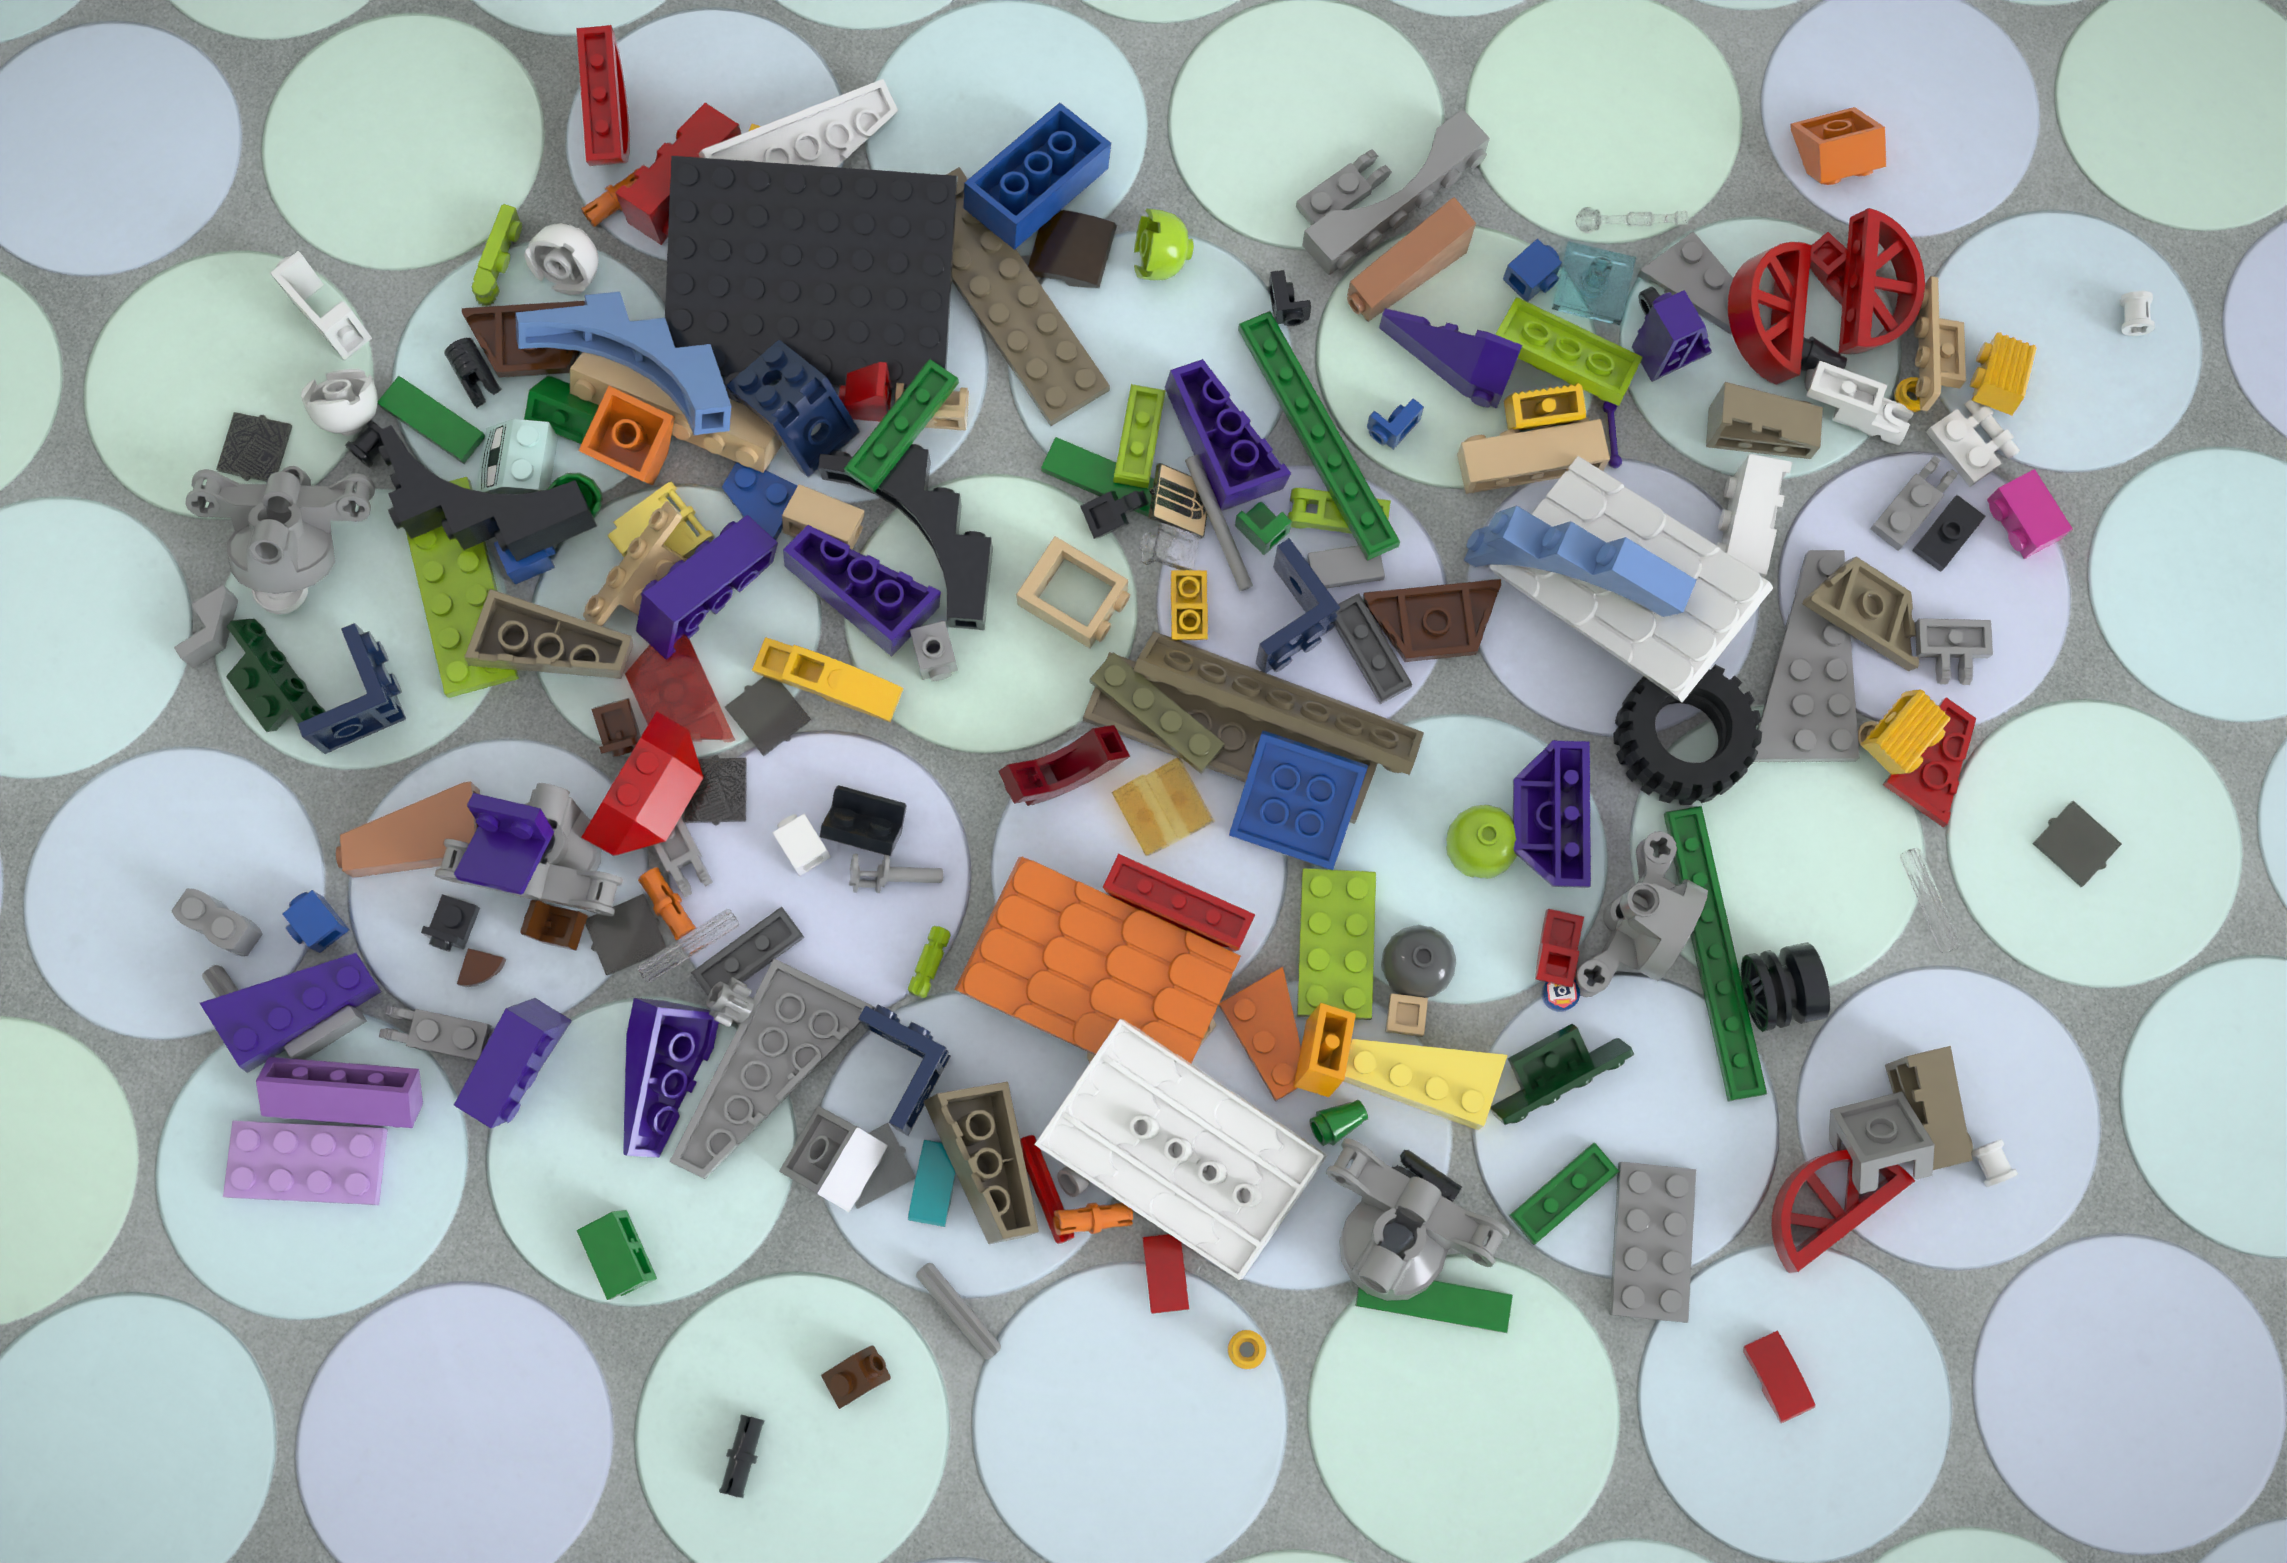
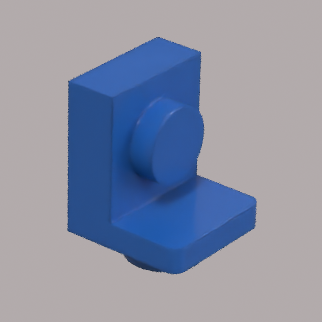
[1367,398,1424,450]

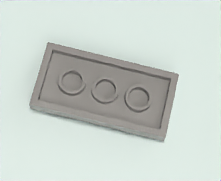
[1609,1162,1696,1323]

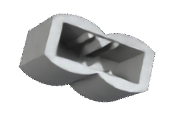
[171,888,263,956]

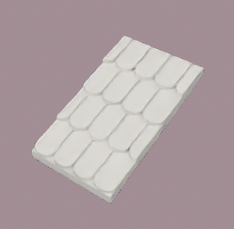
[1489,456,1773,702]
[1034,1019,1328,1280]

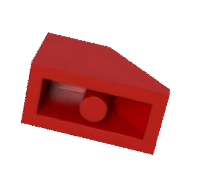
[839,362,893,422]

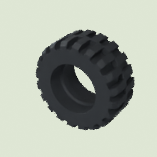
[1613,664,1762,805]

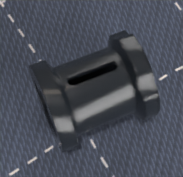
[345,420,383,468]

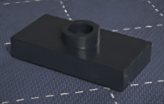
[1912,495,1986,572]

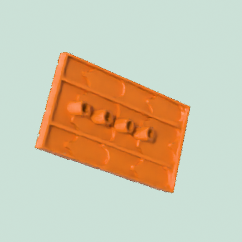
[954,857,1241,1064]

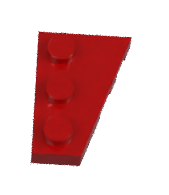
[1883,697,1976,828]

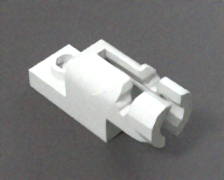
[1806,361,1914,446]

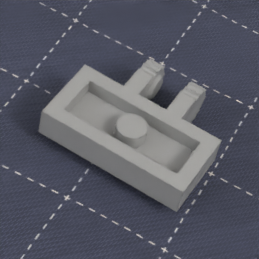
[1915,618,1993,685]

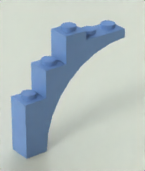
[516,291,731,435]
[1464,506,1697,617]

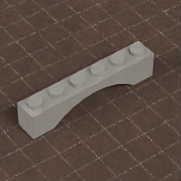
[1302,109,1490,275]

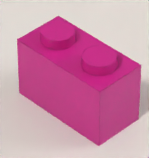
[1987,469,2073,559]

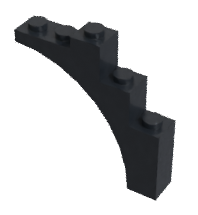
[378,425,597,561]
[818,444,993,630]

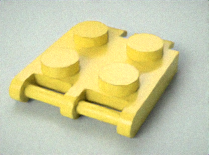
[608,482,715,559]

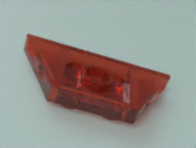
[625,635,736,742]

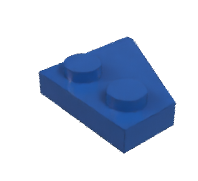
[722,462,797,540]

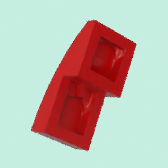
[1810,232,1847,305]
[1535,909,1584,988]
[1142,1234,1189,1314]
[1743,1330,1816,1424]

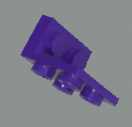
[454,793,554,895]

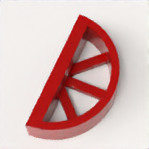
[576,25,630,166]
[1838,208,1925,354]
[1728,242,1812,385]
[1103,853,1255,951]
[1771,1150,1915,1273]

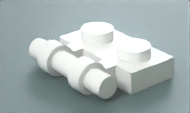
[1926,398,2020,487]

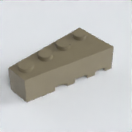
[465,589,633,679]
[923,1082,1039,1244]

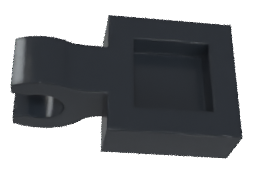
[1080,491,1149,539]

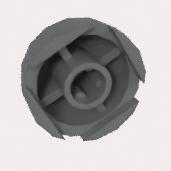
[1381,925,1456,998]

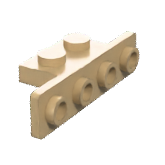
[1914,276,1966,411]
[583,501,687,626]

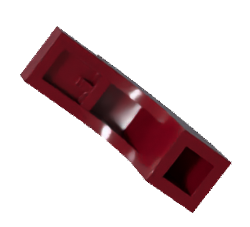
[998,725,1130,806]

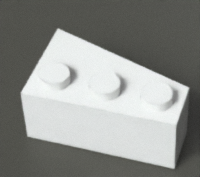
[1717,453,1792,578]

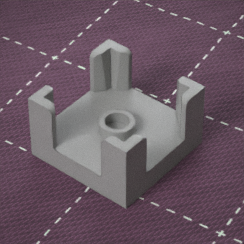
[1829,1092,1935,1194]

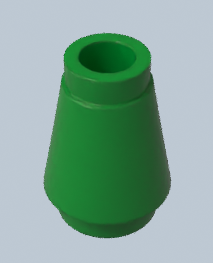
[1309,1100,1368,1146]

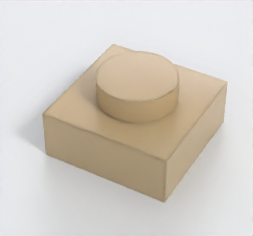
[1386,993,1428,1037]

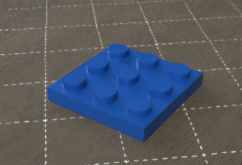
[1229,730,1368,870]

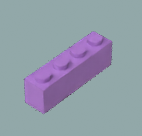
[256,1057,423,1128]

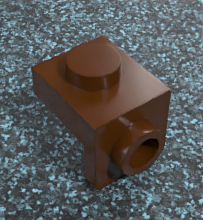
[591,698,641,757]
[520,899,588,951]
[821,1345,891,1409]

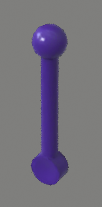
[1602,401,1622,468]

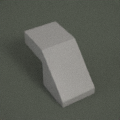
[174,585,238,668]

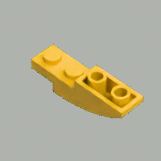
[752,637,903,722]

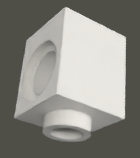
[772,814,831,876]

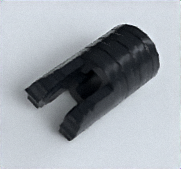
[444,338,501,408]
[1392,1150,1462,1202]

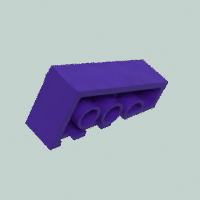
[1164,359,1291,511]
[636,515,778,660]
[783,525,941,657]
[200,953,382,1073]

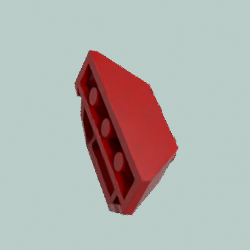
[581,711,704,856]

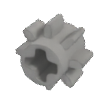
[707,977,754,1027]

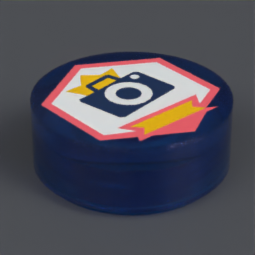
[1541,979,1580,1012]

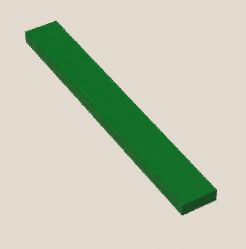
[1238,311,1400,561]
[1663,806,1767,1102]

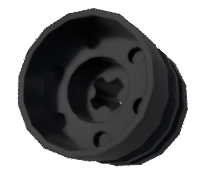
[1741,942,1830,1032]

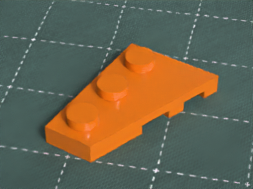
[1218,967,1301,1102]

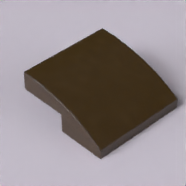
[1028,210,1117,288]

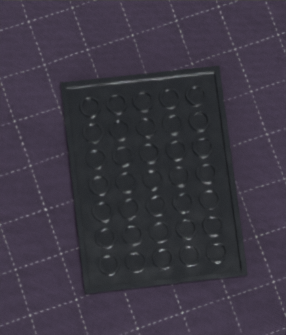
[665,156,958,389]

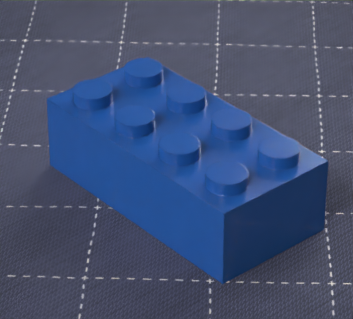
[963,103,1111,250]

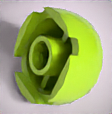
[1134,208,1194,280]
[1446,805,1517,879]

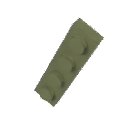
[1090,652,1225,774]

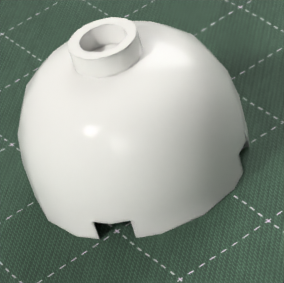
[524,223,599,295]
[301,369,378,436]

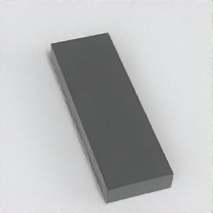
[1333,593,1413,704]
[691,906,805,996]

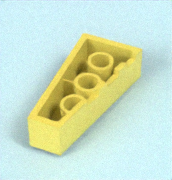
[1343,1039,1508,1130]

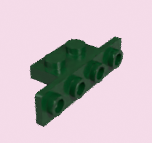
[226,619,326,732]
[1490,1024,1634,1125]

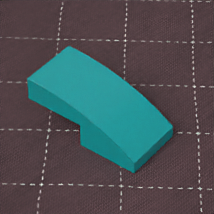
[908,1140,956,1227]

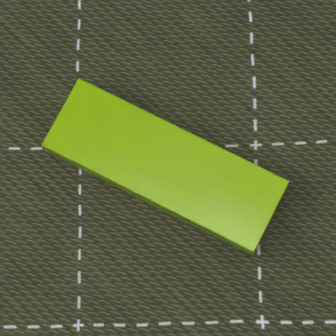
[1113,384,1166,488]

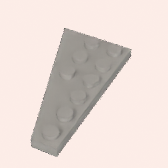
[669,959,875,1179]

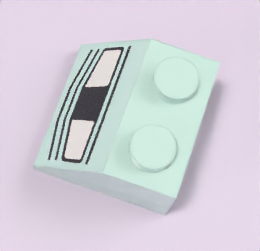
[476,419,558,494]

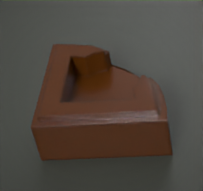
[457,948,506,987]

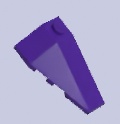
[1379,308,1522,408]
[623,998,719,1158]

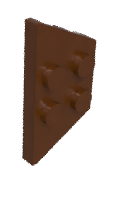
[462,301,585,377]
[1363,579,1502,662]

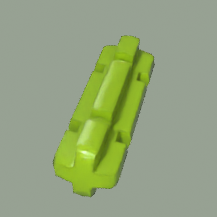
[908,926,951,998]

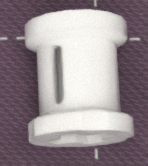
[2120,291,2155,336]
[1971,1139,2018,1187]

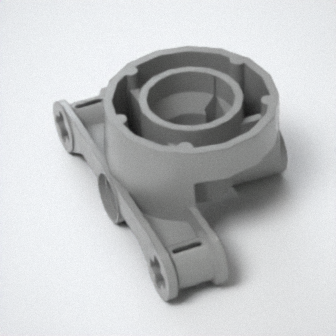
[186,469,375,594]
[435,783,623,916]
[1574,831,1708,997]
[1326,1138,1510,1301]

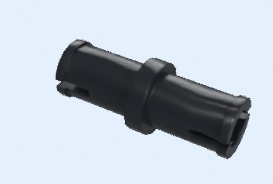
[719,1415,765,1498]

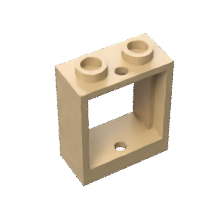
[1016,536,1131,648]

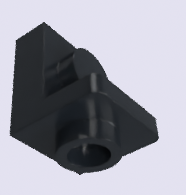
[1269,270,1311,326]
[421,894,480,952]

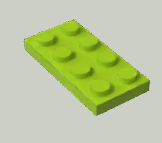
[1495,297,1643,406]
[1297,868,1376,1020]

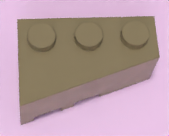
[1706,382,1823,459]
[1885,1046,1973,1170]

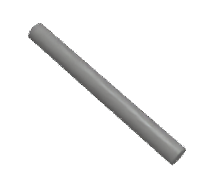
[1185,455,1253,591]

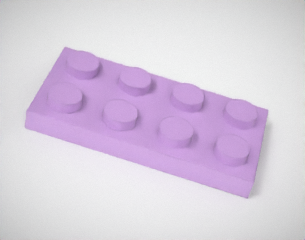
[223,1121,388,1205]

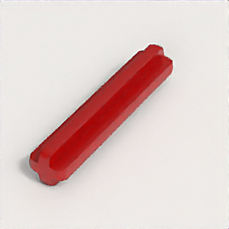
[1020,1135,1074,1244]

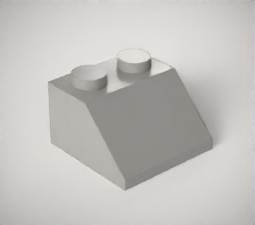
[779,1106,888,1212]

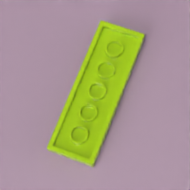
[405,477,519,698]

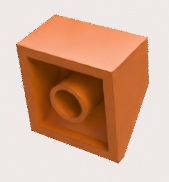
[1791,107,1886,185]
[578,386,675,486]

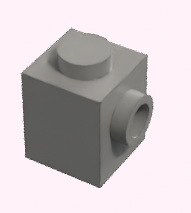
[910,621,958,681]

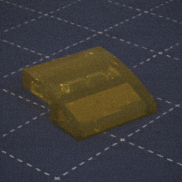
[1111,757,1215,856]

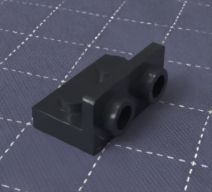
[819,785,907,856]

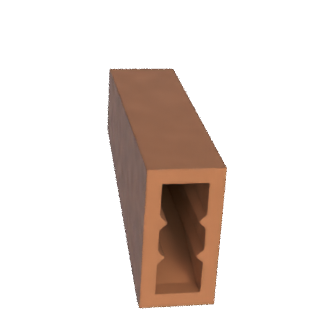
[1347,197,1476,322]
[336,781,480,878]

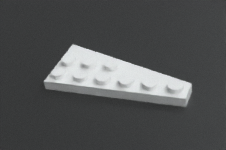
[698,79,898,167]

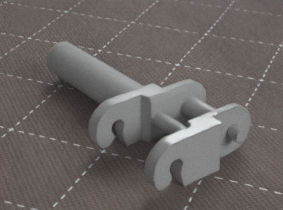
[849,854,943,893]

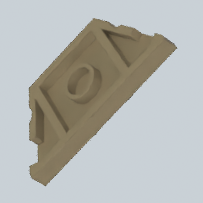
[1802,556,1919,671]

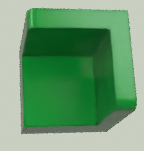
[1235,502,1292,555]

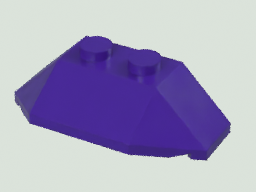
[1513,740,1591,888]

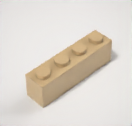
[1457,417,1610,494]

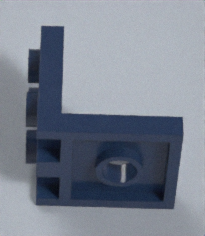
[726,340,860,477]
[1256,538,1340,673]
[297,623,406,754]
[858,1005,951,1136]

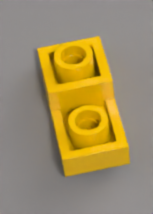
[1171,570,1208,640]

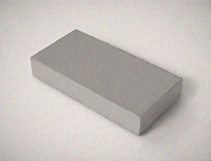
[1307,546,1385,589]
[284,1005,367,1060]

